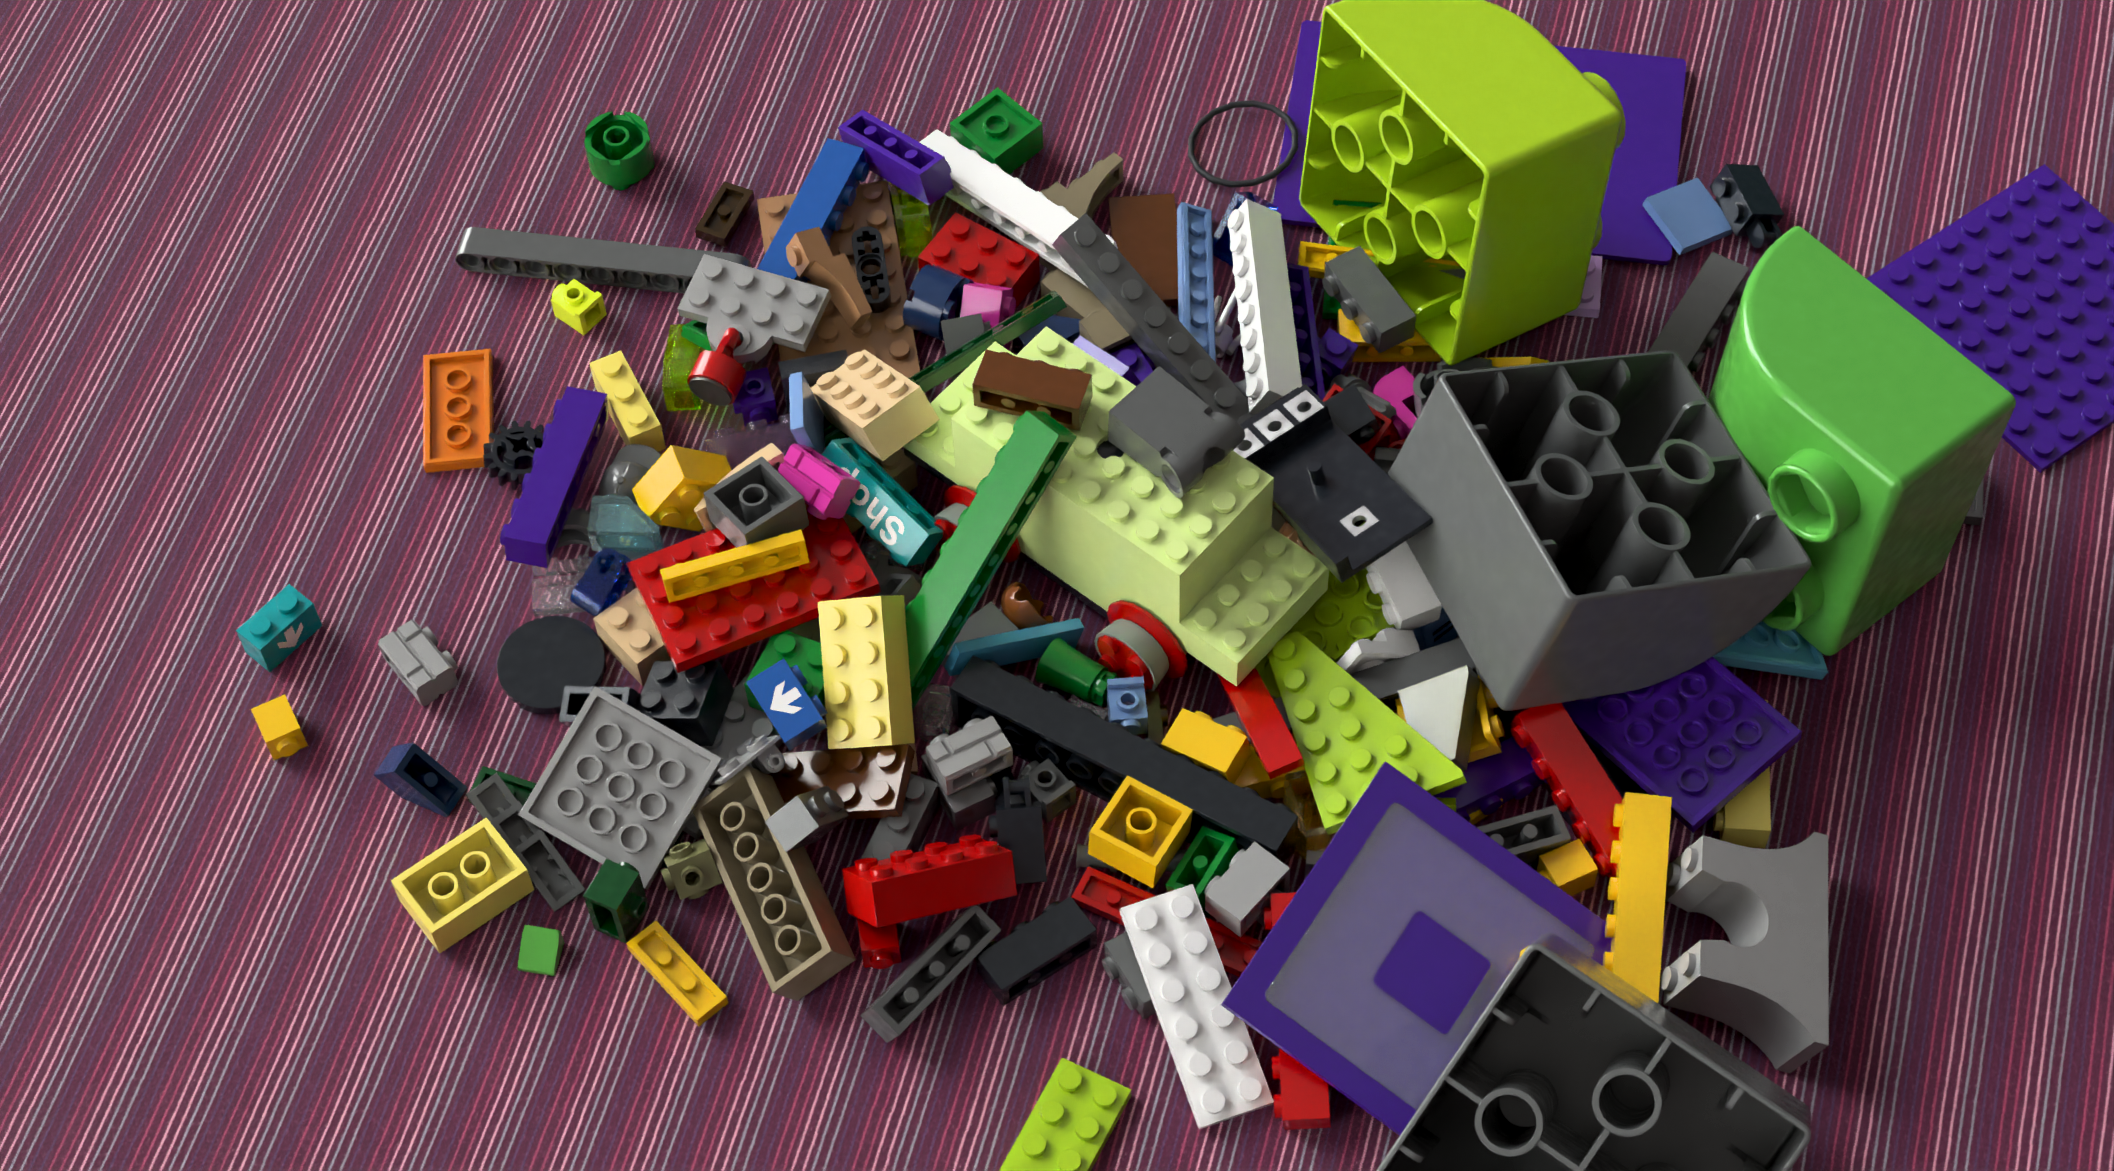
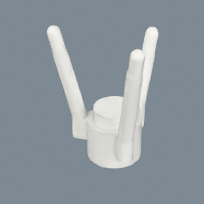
[1214,287,1241,358]

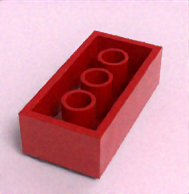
[842,835,1017,928]

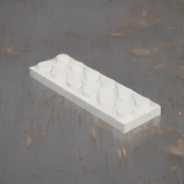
[1119,884,1274,1130]

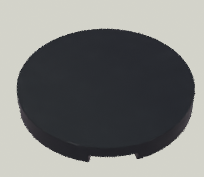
[497,616,606,715]

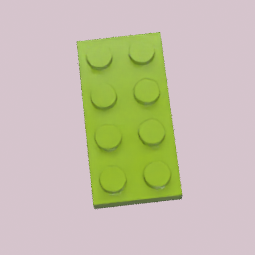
[999,1058,1131,1171]

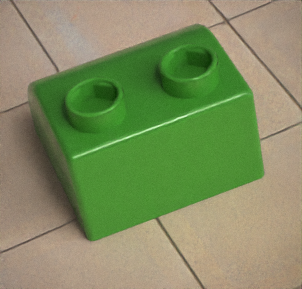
[1708,226,2016,656]

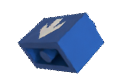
[746,658,827,751]

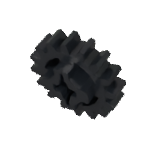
[483,420,544,490]

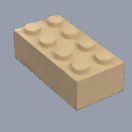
[811,349,940,461]

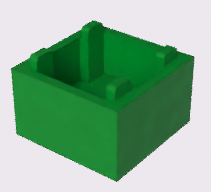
[950,87,1044,174]

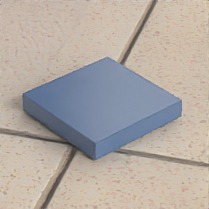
[1642,178,1733,255]
[789,372,825,455]

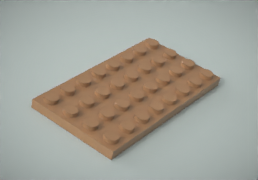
[757,180,920,378]

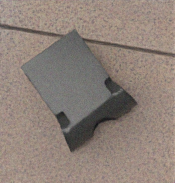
[1108,366,1245,498]

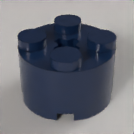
[903,264,974,341]

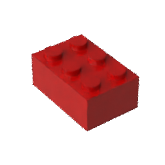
[918,212,1040,309]

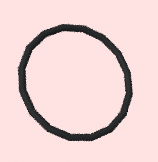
[1188,100,1298,188]

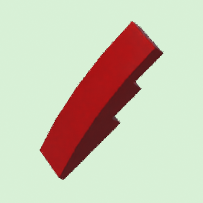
[1217,668,1305,780]

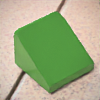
[517,925,565,976]

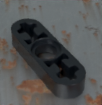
[852,226,891,313]

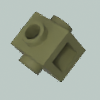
[660,839,723,900]

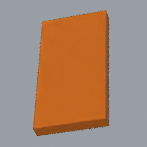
[423,349,494,473]

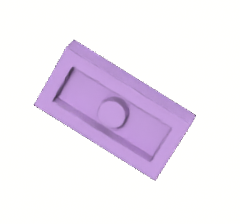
[1565,255,1602,318]

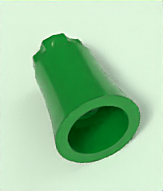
[1035,637,1120,707]

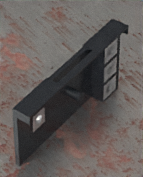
[1233,384,1433,583]

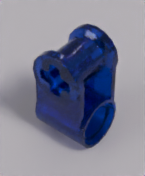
[570,548,632,617]

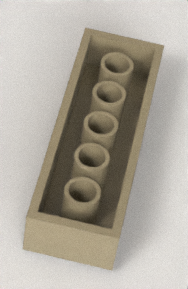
[693,765,856,1001]

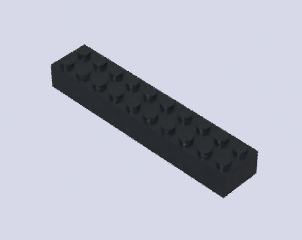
[950,655,1298,865]

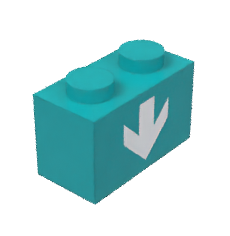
[236,584,322,672]

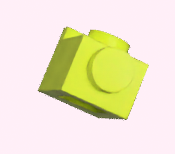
[551,279,607,336]

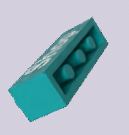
[822,437,943,567]

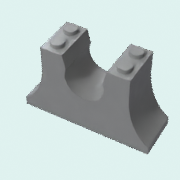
[1660,832,1829,1073]

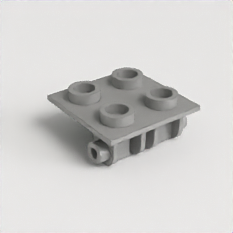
[709,735,785,786]

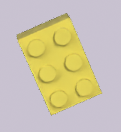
[391,818,534,953]

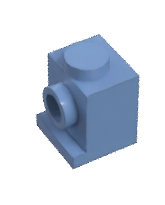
[1107,676,1148,735]

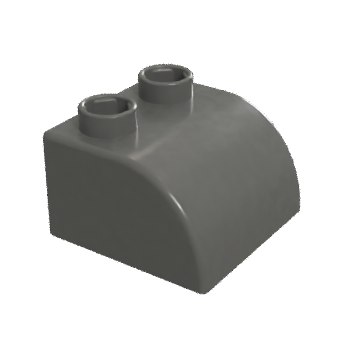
[1388,350,1812,711]
[1376,933,1811,1171]

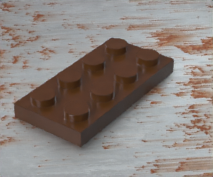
[773,744,915,820]

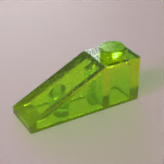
[889,182,933,257]
[662,324,704,411]

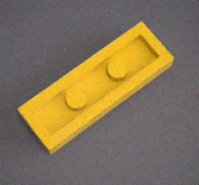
[626,921,729,1027]

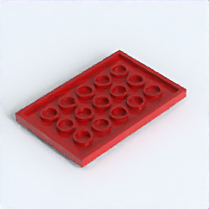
[626,503,881,673]

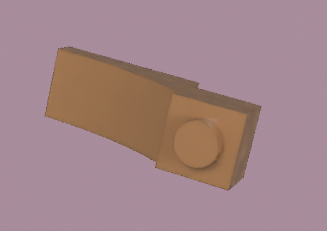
[786,227,872,330]

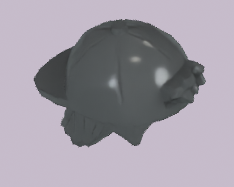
[599,444,661,523]

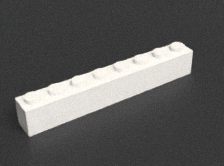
[920,129,1118,287]
[1228,199,1302,414]

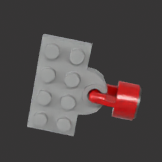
[677,254,831,406]

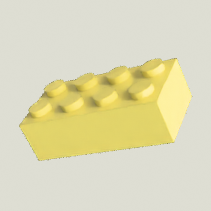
[818,595,915,749]

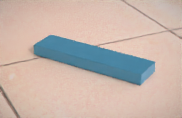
[944,618,1085,676]

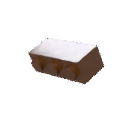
[972,349,1093,431]

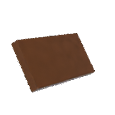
[1108,193,1178,307]

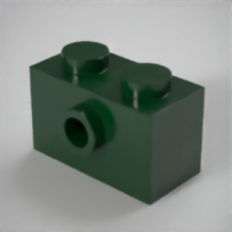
[583,859,649,943]

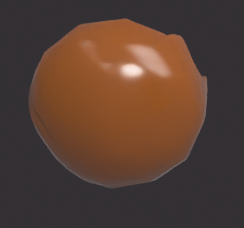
[1001,582,1054,630]

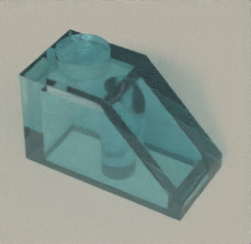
[587,494,664,552]

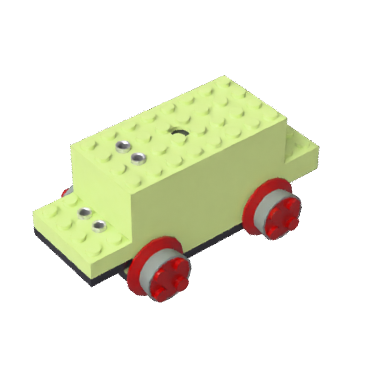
[903,327,1329,692]

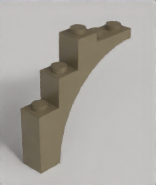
[1039,152,1123,320]

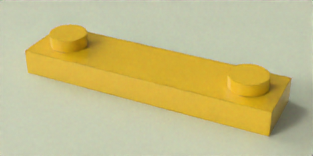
[660,529,810,603]

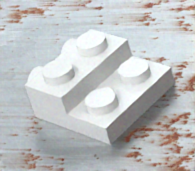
[1336,628,1420,674]

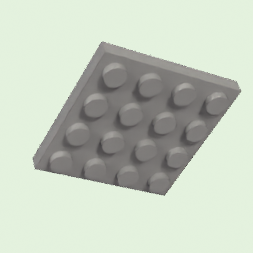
[518,686,724,890]

